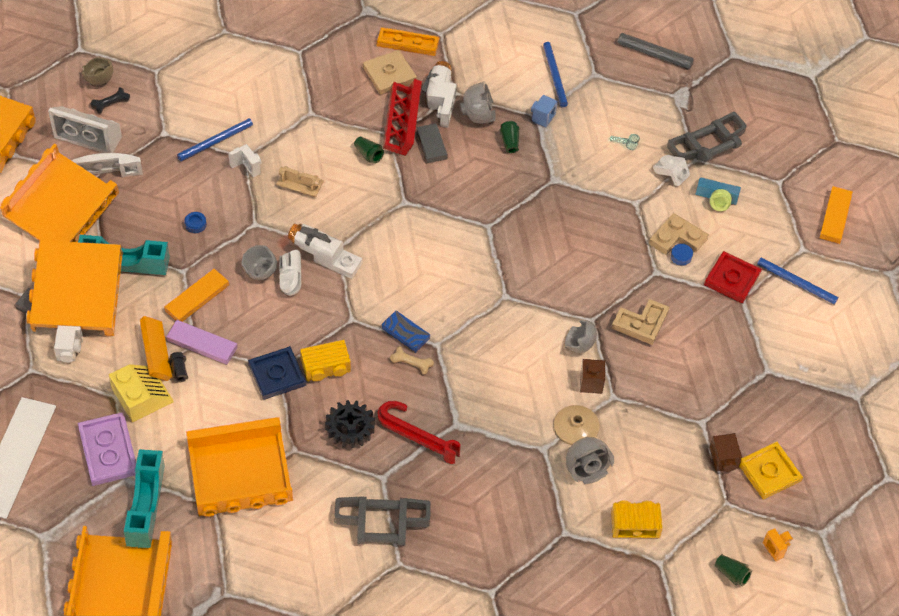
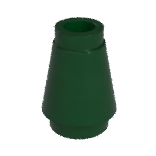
[499,121,520,154]
[354,136,384,163]
[715,554,752,586]

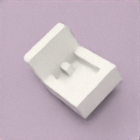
[229,144,262,178]
[653,155,690,186]

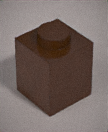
[580,359,605,394]
[709,433,742,472]

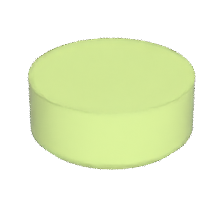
[710,189,732,211]

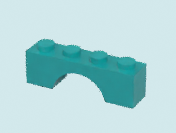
[78,234,170,275]
[124,449,165,548]

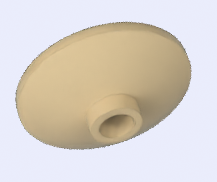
[554,405,600,445]

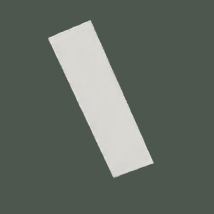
[0,397,56,519]

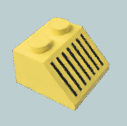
[108,364,174,423]

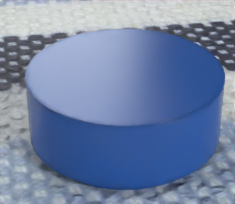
[184,212,207,233]
[671,244,693,266]

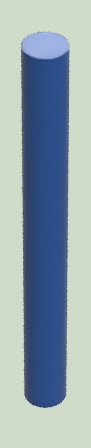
[543,42,568,107]
[177,118,253,161]
[757,257,839,305]

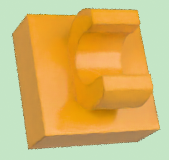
[763,528,793,562]

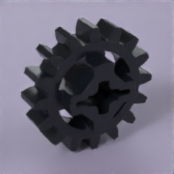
[325,400,375,449]

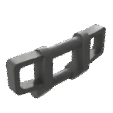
[667,112,747,162]
[334,496,431,546]

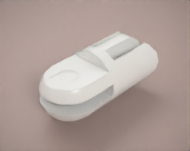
[279,250,301,296]

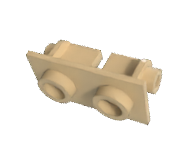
[277,166,324,197]

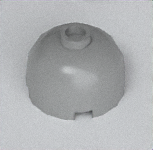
[460,82,496,124]
[566,437,614,484]

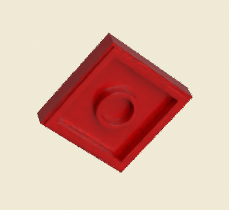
[704,251,762,304]

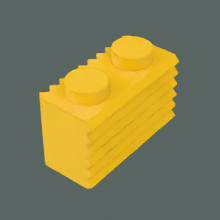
[300,339,351,381]
[611,500,663,538]

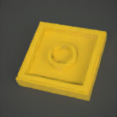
[739,442,803,500]

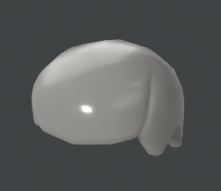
[241,245,277,280]
[565,320,597,353]

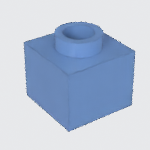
[531,95,558,128]

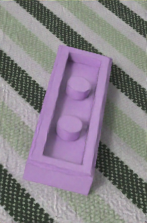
[166,320,237,365]

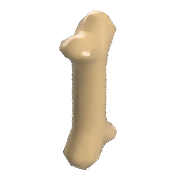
[390,346,434,375]

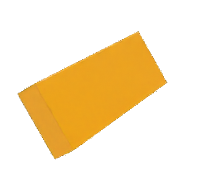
[377,27,440,56]
[819,186,853,244]
[164,269,229,322]
[140,316,172,381]

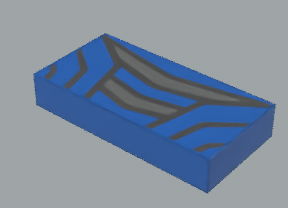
[382,310,430,353]

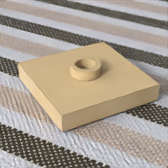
[363,50,417,95]

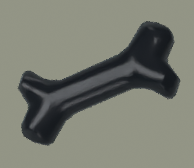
[90,87,130,114]

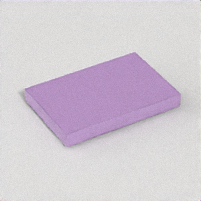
[78,412,136,486]

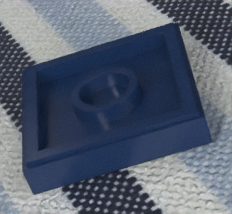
[248,346,306,400]

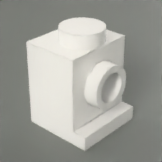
[54,326,83,363]

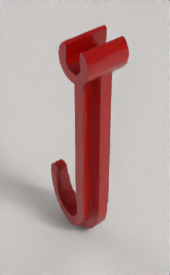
[377,401,461,464]

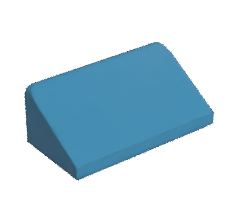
[695,177,741,205]

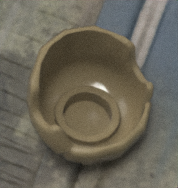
[82,57,113,85]

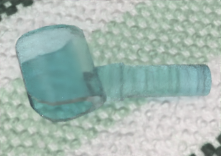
[610,134,640,150]

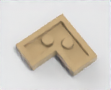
[649,213,709,255]
[611,299,670,345]

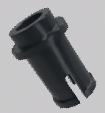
[168,352,188,383]

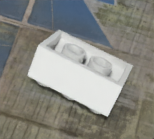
[48,106,122,153]

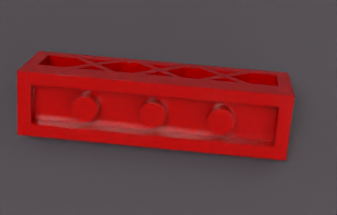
[383,79,422,156]

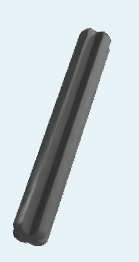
[618,33,694,69]

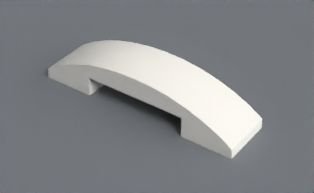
[71,153,143,177]

